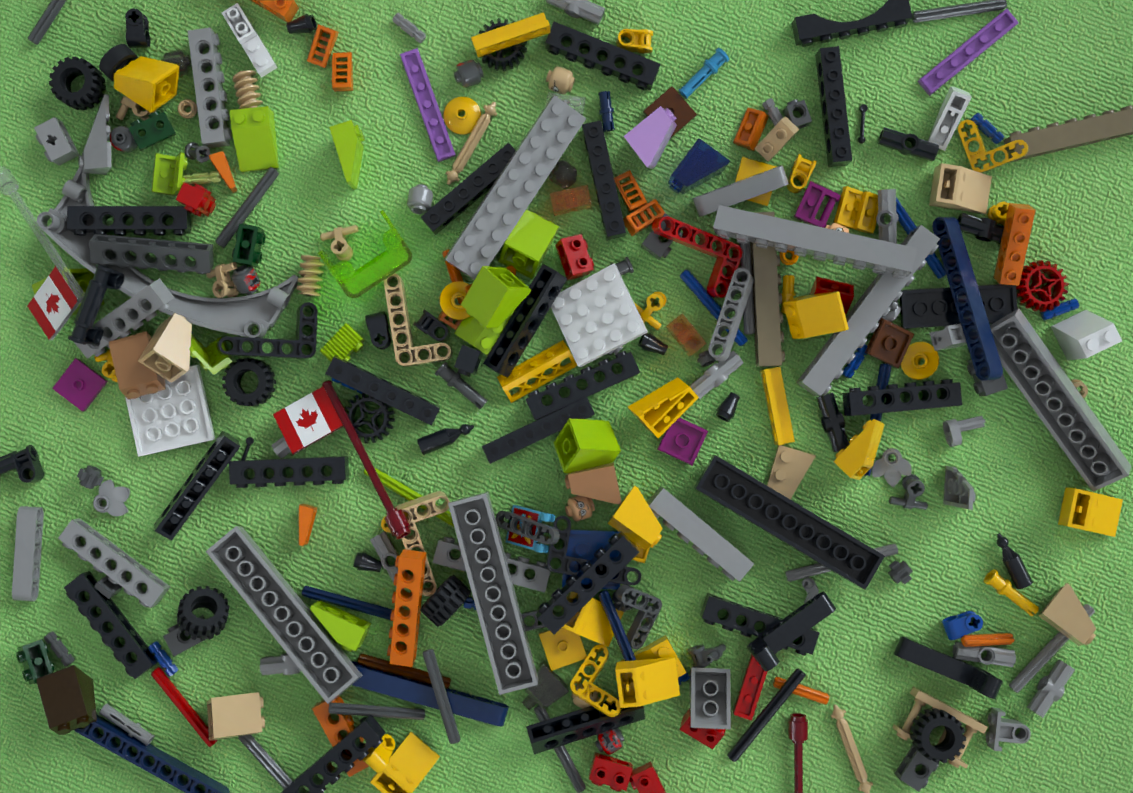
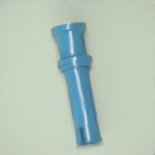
[679,48,730,99]

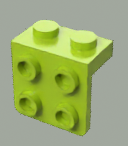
[151,152,187,196]
[189,333,233,375]

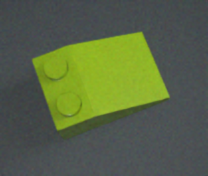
[230,106,279,172]
[329,120,365,190]
[310,601,372,652]

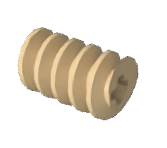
[232,70,263,109]
[296,255,325,296]

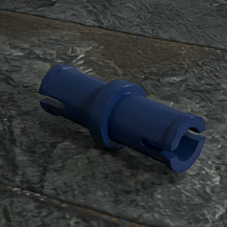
[598,91,615,132]

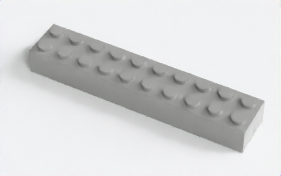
[444,95,586,280]
[713,205,918,279]
[796,225,940,396]
[990,308,1131,492]
[448,492,539,695]
[206,526,363,704]

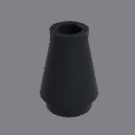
[286,14,317,34]
[638,333,668,355]
[716,392,740,422]
[353,552,382,573]

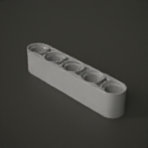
[693,165,789,217]
[708,268,754,362]
[12,506,44,601]

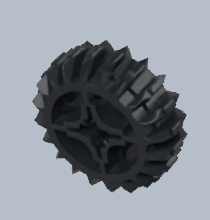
[479,18,527,71]
[345,392,395,443]

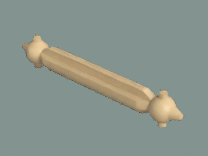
[445,102,497,185]
[831,704,873,793]

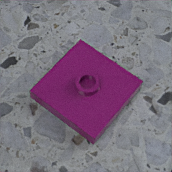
[52,358,108,412]
[657,417,708,466]

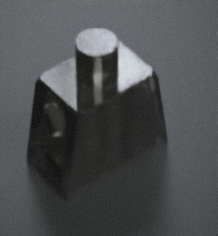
[522,661,569,710]

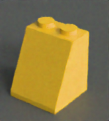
[114,56,180,113]
[607,486,663,550]

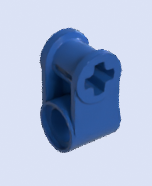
[942,611,983,640]

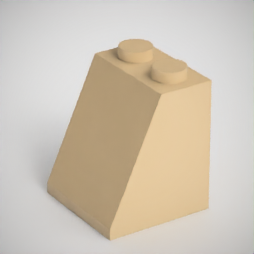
[138,313,192,383]
[1039,583,1096,646]
[207,692,265,741]

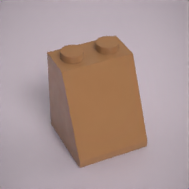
[109,331,166,400]
[565,462,622,504]

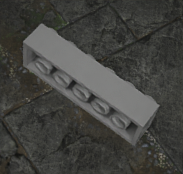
[647,486,754,582]

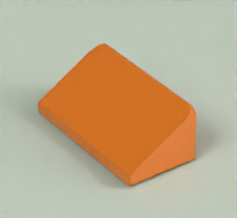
[733,108,768,151]

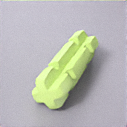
[182,171,221,186]

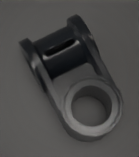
[125,8,150,48]
[413,309,450,342]
[365,311,391,350]

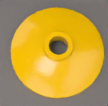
[443,97,481,135]
[440,281,470,320]
[901,342,939,380]

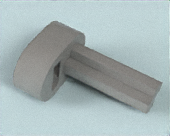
[943,416,986,447]

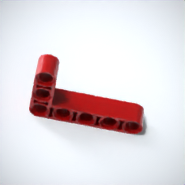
[652,216,743,298]

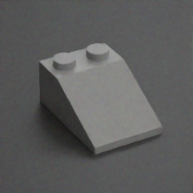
[690,667,731,730]

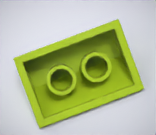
[454,310,515,356]

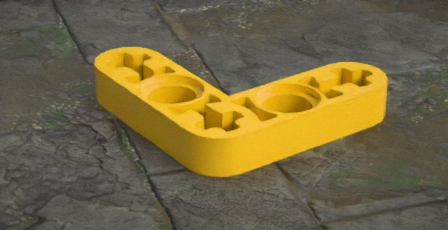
[958,120,1029,173]
[570,644,621,717]

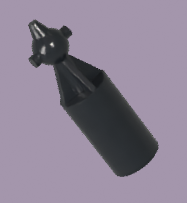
[417,424,474,455]
[997,533,1033,589]

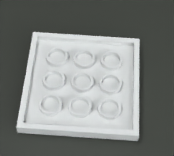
[551,264,648,367]
[125,365,215,457]

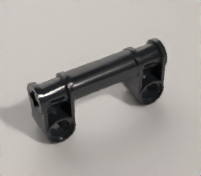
[68,264,125,345]
[0,445,44,483]

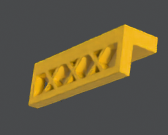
[471,12,550,57]
[497,340,578,403]
[760,367,795,446]

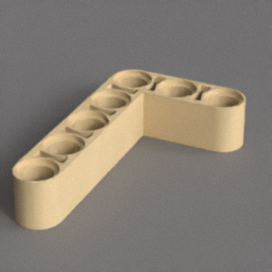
[384,273,453,367]
[395,491,450,597]

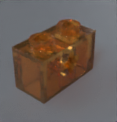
[550,185,592,216]
[666,313,706,357]

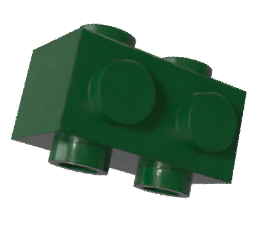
[128,111,176,151]
[232,223,266,268]
[16,639,54,684]

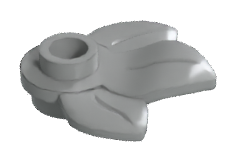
[872,448,912,487]
[93,479,130,516]

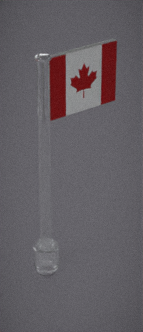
[0,166,85,340]

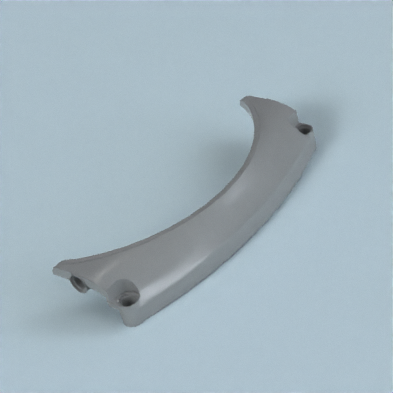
[37,167,299,338]

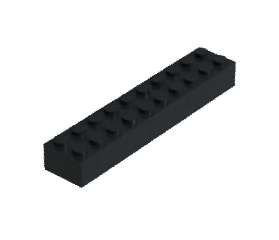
[694,455,885,590]

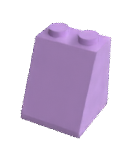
[624,106,677,169]

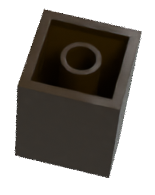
[36,665,97,735]

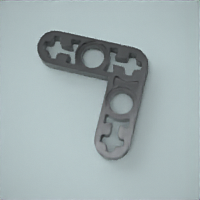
[616,584,662,649]

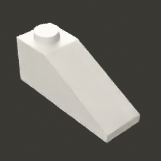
[928,86,972,151]

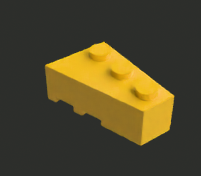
[628,377,699,438]

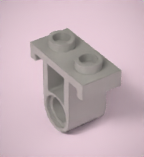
[986,707,1031,751]

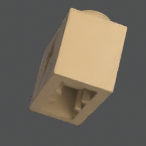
[755,116,800,162]

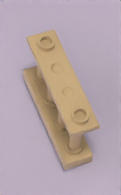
[892,687,988,769]

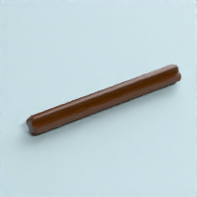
[358,654,451,689]

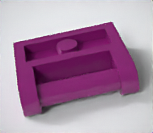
[794,181,841,228]

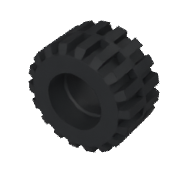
[49,57,106,110]
[222,358,276,406]
[420,575,471,627]
[177,586,229,641]
[910,708,966,763]

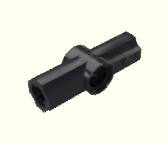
[878,127,939,162]
[957,213,1004,244]
[816,393,849,452]

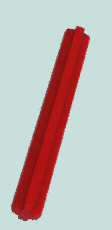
[151,667,218,747]

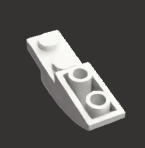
[222,3,278,78]

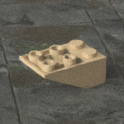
[929,163,992,214]

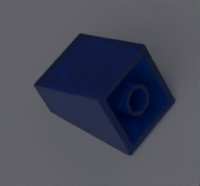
[668,138,730,194]

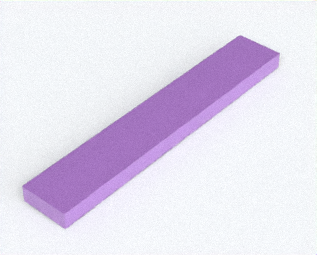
[917,8,1019,96]
[400,48,456,162]

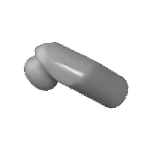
[878,301,901,322]
[802,578,819,603]

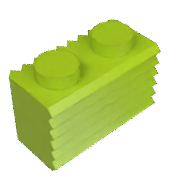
[320,323,365,362]

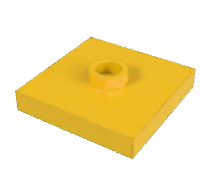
[539,628,587,671]

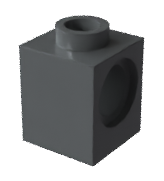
[783,99,812,129]

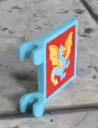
[506,505,555,553]

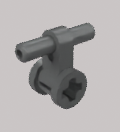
[889,474,928,510]
[688,644,726,668]

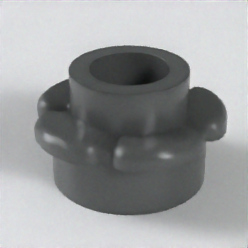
[697,351,716,367]

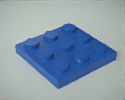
[562,529,620,590]

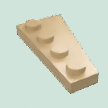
[767,445,816,499]

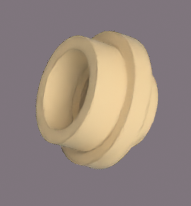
[178,99,198,119]

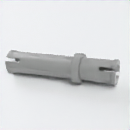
[99,703,155,746]

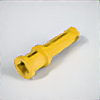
[984,569,1039,616]

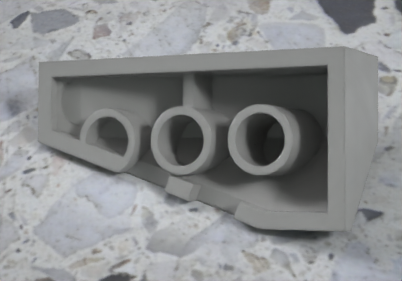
[78,94,112,175]
[943,466,976,510]

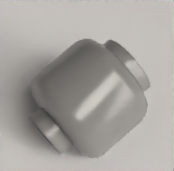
[407,184,433,214]

